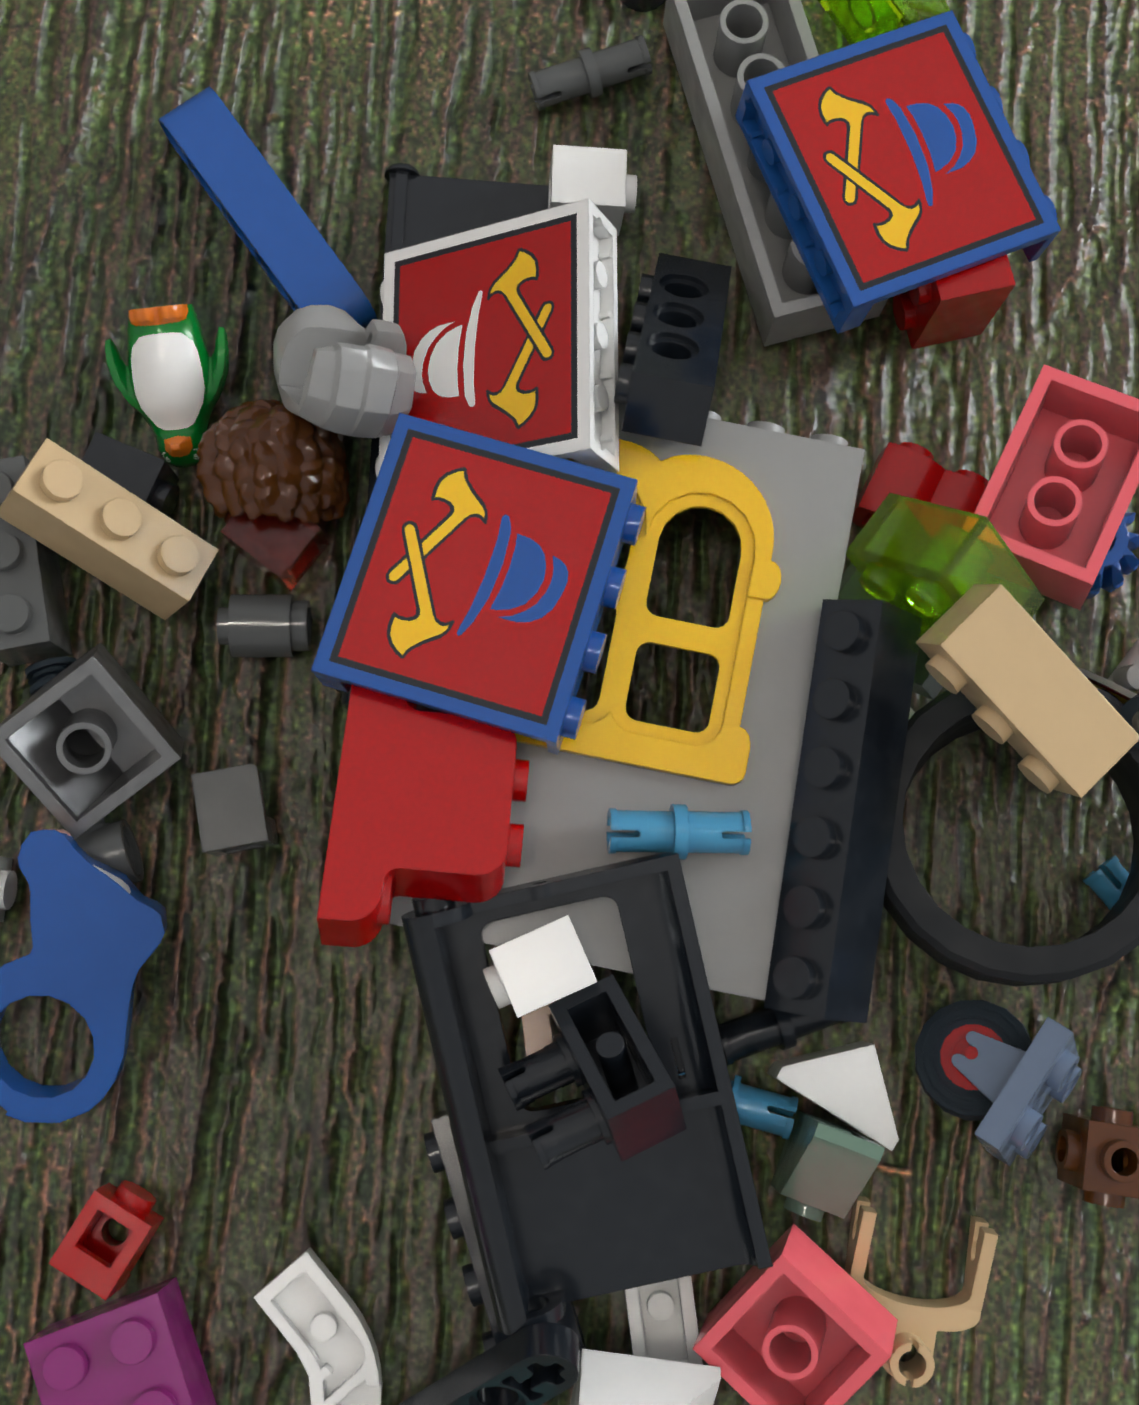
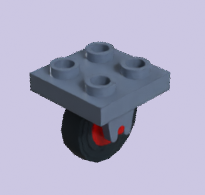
[915,1000,1082,1167]

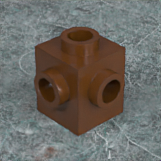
[1055,1105,1139,1208]

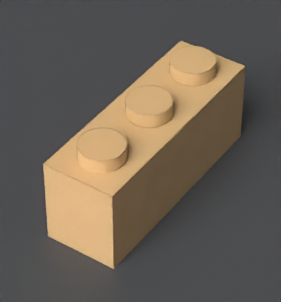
[0,438,219,620]
[915,584,1139,798]

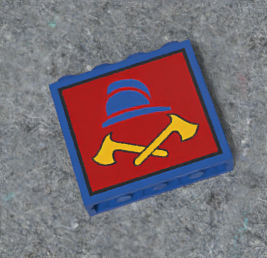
[735,10,1061,334]
[311,413,646,755]

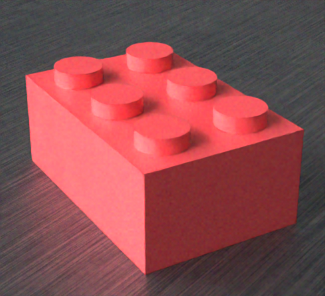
[958,364,1139,610]

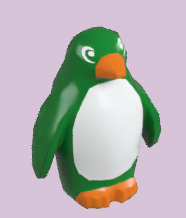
[105,304,229,468]

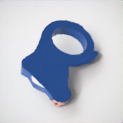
[0,828,167,1123]

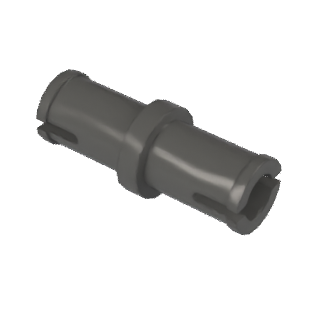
[528,35,652,111]

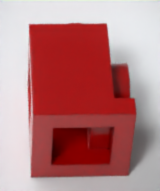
[48,1180,164,1301]

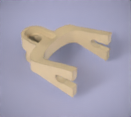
[845,1196,998,1388]

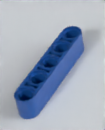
[158,86,377,328]

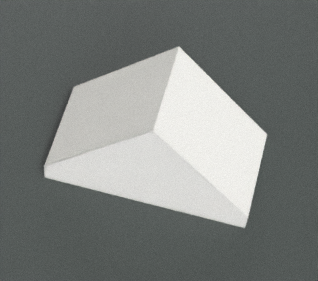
[767,1041,899,1151]

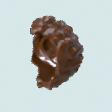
[196,399,350,524]

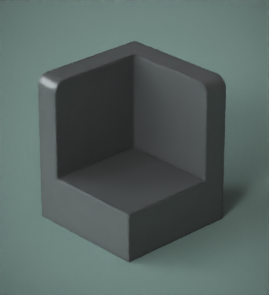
[191,764,279,856]

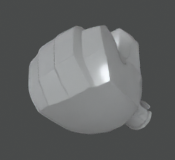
[273,305,416,438]

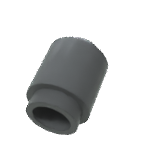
[217,594,312,658]

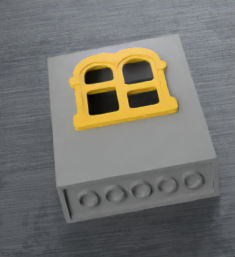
[389,404,865,1001]

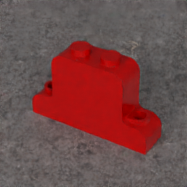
[317,685,529,947]

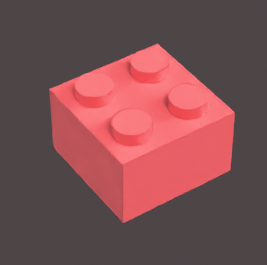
[692,1223,898,1405]

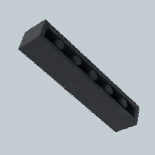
[764,599,922,1023]

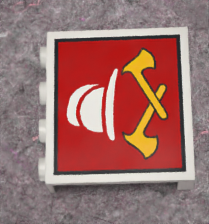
[375,198,619,477]

